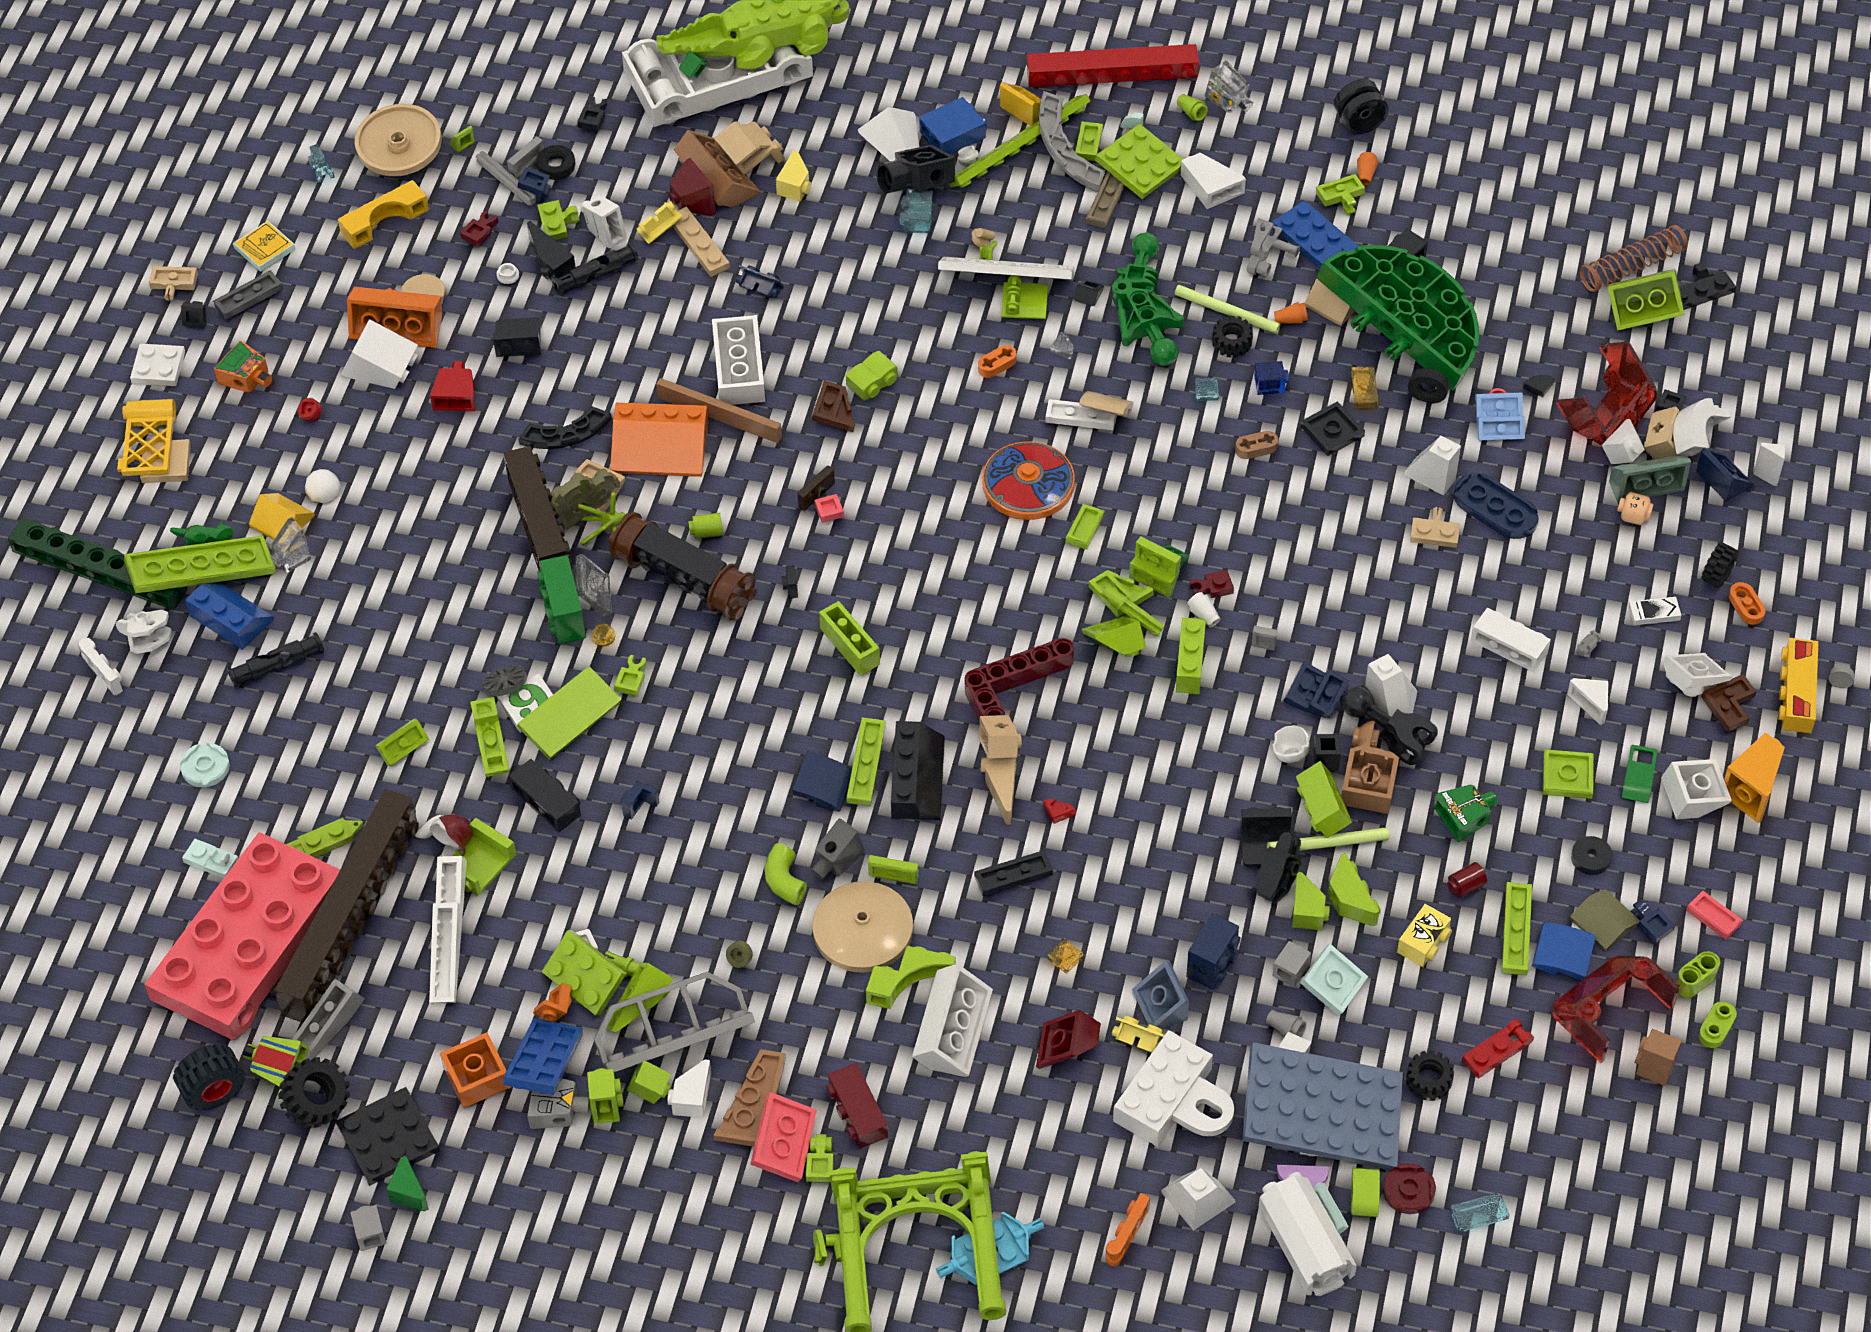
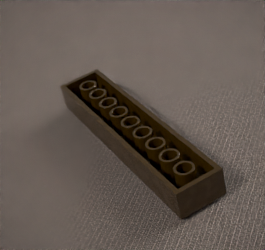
[274,789,419,1023]

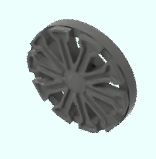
[482,665,527,696]

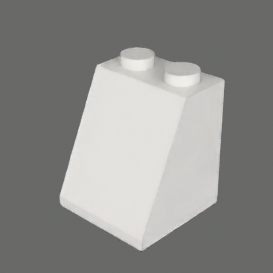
[341,319,418,389]

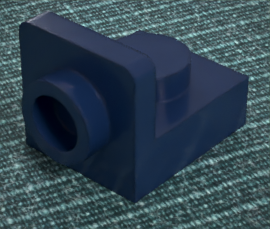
[517,167,551,204]

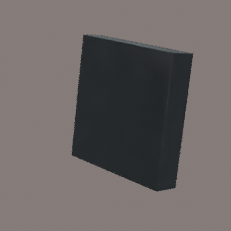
[1300,401,1365,456]

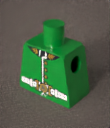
[1434,784,1497,842]

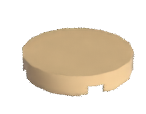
[401,274,446,303]

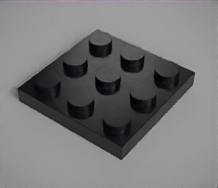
[335,1087,440,1186]

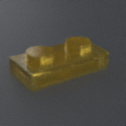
[1351,367,1379,408]

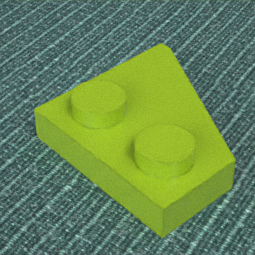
[1089,570,1154,617]

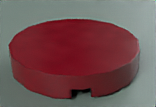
[1383,1163,1436,1214]

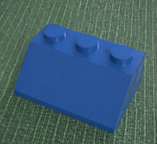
[185,583,274,650]

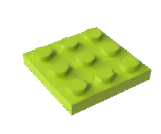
[1095,123,1184,199]

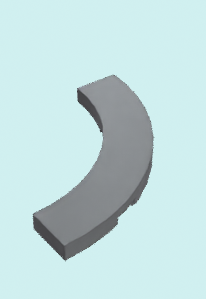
[1039,91,1106,192]

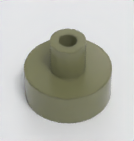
[726,941,753,968]

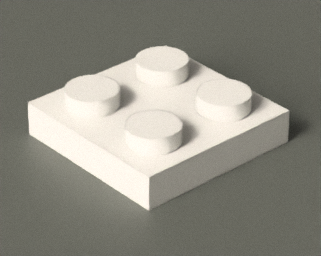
[130,344,185,386]

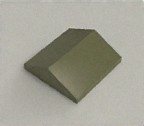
[1569,889,1640,952]

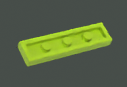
[847,717,886,806]
[1501,882,1532,975]

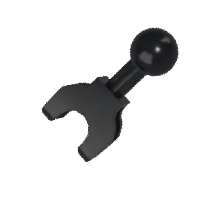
[1342,687,1438,765]

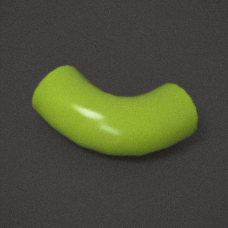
[764,843,807,905]

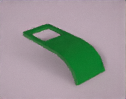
[1621,745,1658,803]

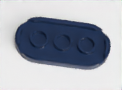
[1454,474,1539,539]

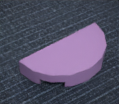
[1276,1165,1329,1187]

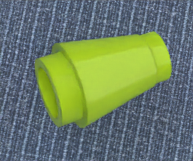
[1177,94,1208,121]

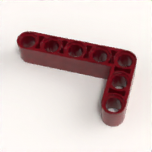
[964,638,1074,722]

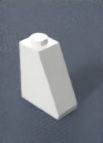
[1181,153,1246,209]
[1404,436,1461,496]

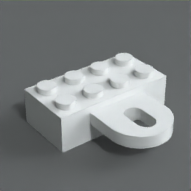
[1113,1030,1234,1147]

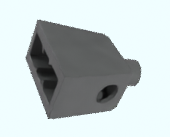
[811,818,865,879]

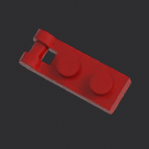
[1462,1019,1534,1079]

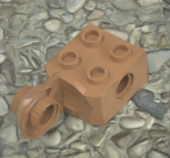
[1341,721,1399,814]

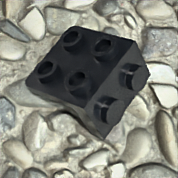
[493,317,541,357]
[1240,807,1292,867]

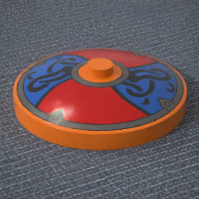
[982,442,1075,520]

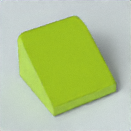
[449,126,475,153]

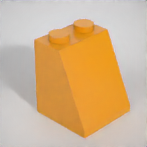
[1724,732,1785,823]

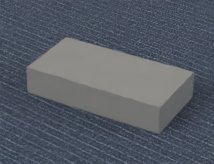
[507,136,544,178]

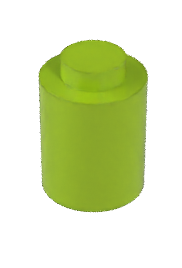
[688,513,723,539]

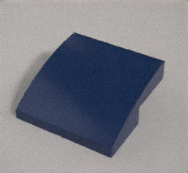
[1283,661,1349,718]
[792,751,852,812]

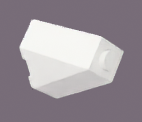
[858,107,919,161]
[1365,654,1417,717]
[1161,1168,1235,1231]

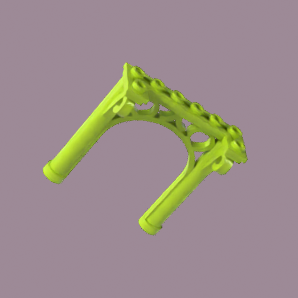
[829,1151,1006,1332]

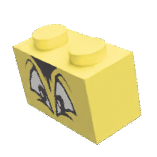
[1397,904,1452,967]

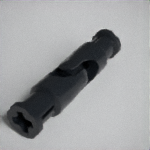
[551,242,639,296]
[227,632,324,688]

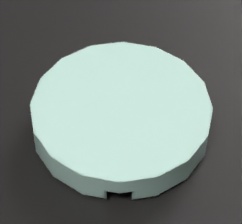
[180,743,230,787]

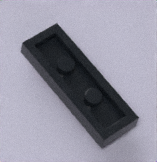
[974,850,1053,896]

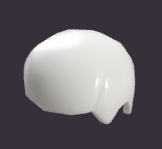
[305,469,341,503]
[1272,725,1310,763]

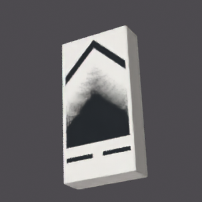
[1628,597,1681,625]

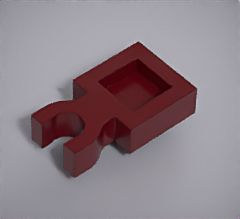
[460,210,499,247]
[1189,570,1234,598]

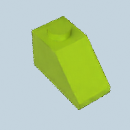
[1292,872,1330,930]

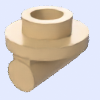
[972,228,995,247]

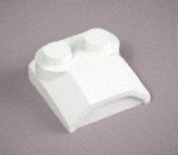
[1664,653,1732,697]

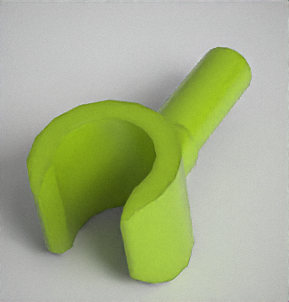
[979,241,997,260]

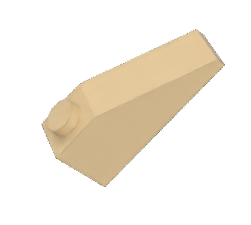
[981,756,1016,825]

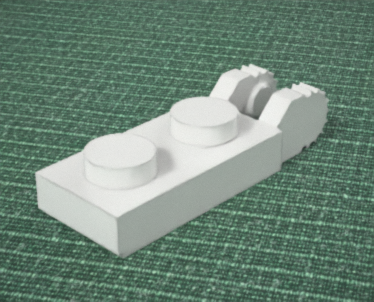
[78,637,123,695]

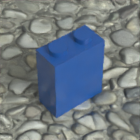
[919,97,987,154]

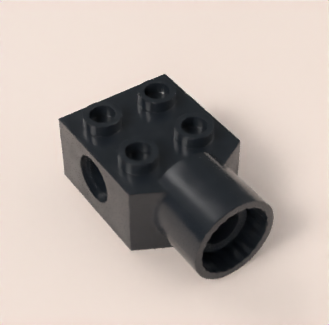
[876,144,955,194]

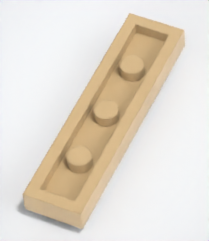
[672,207,730,277]

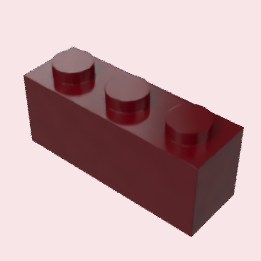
[826,1062,888,1149]

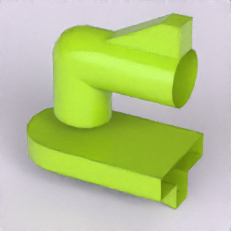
[813,1229,842,1266]

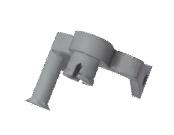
[1247,218,1300,277]

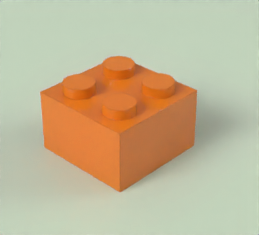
[440,1032,511,1108]

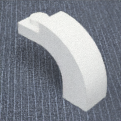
[1673,398,1731,456]

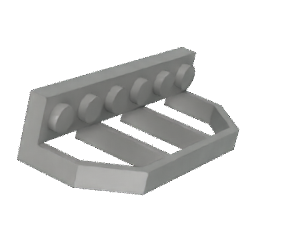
[594,972,755,1072]

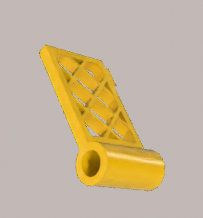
[117,399,176,476]

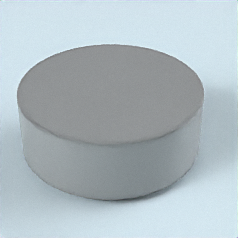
[1829,665,1855,688]

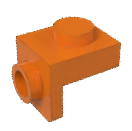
[533,983,571,1022]

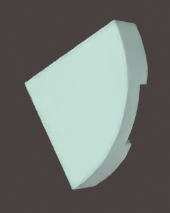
[1120,113,1143,129]

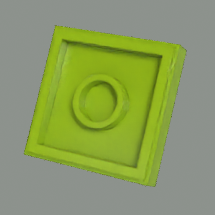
[1543,749,1594,799]

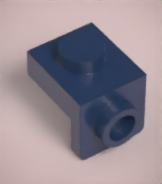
[621,781,659,820]

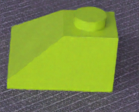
[1082,615,1146,657]

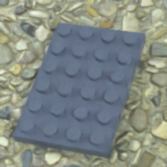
[1242,1042,1403,1170]

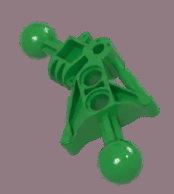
[1112,232,1184,366]

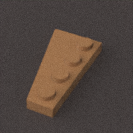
[713,1049,786,1147]

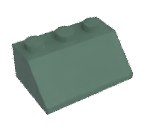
[1609,455,1691,503]

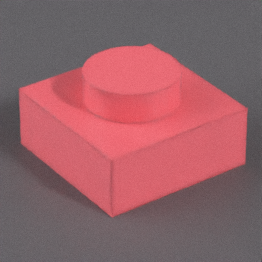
[814,494,844,523]

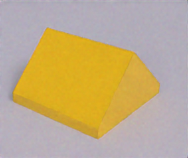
[1000,82,1041,126]
[249,493,315,547]

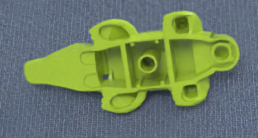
[657,0,849,69]

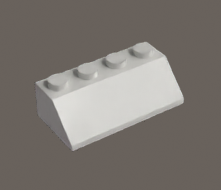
[912,964,993,1077]

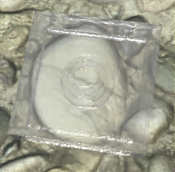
[575,554,612,616]

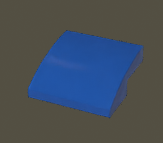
[1532,922,1596,981]

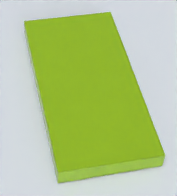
[517,666,622,760]

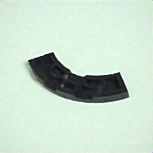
[518,406,612,449]

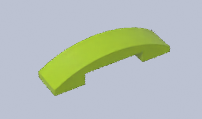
[470,697,510,777]

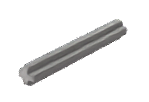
[476,151,537,206]

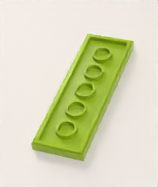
[124,535,275,593]

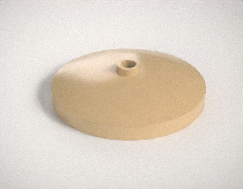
[355,104,442,176]
[813,881,913,973]

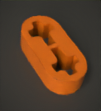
[978,345,1016,378]

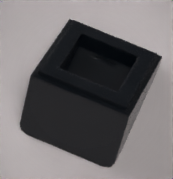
[1074,279,1104,306]

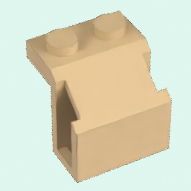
[714,122,785,175]

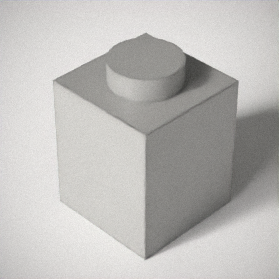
[1272,941,1311,987]
[350,1205,386,1251]

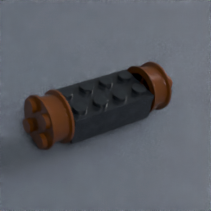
[608,512,757,620]

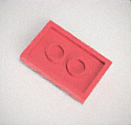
[750,1092,817,1182]

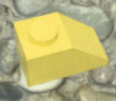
[776,150,811,202]

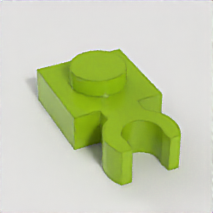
[614,655,647,696]

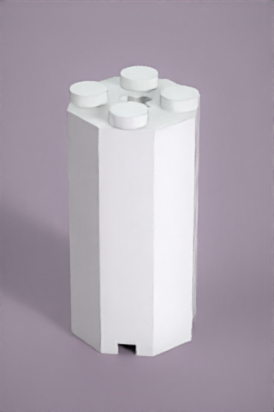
[1259,1172,1357,1296]

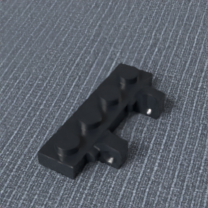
[1680,262,1736,310]

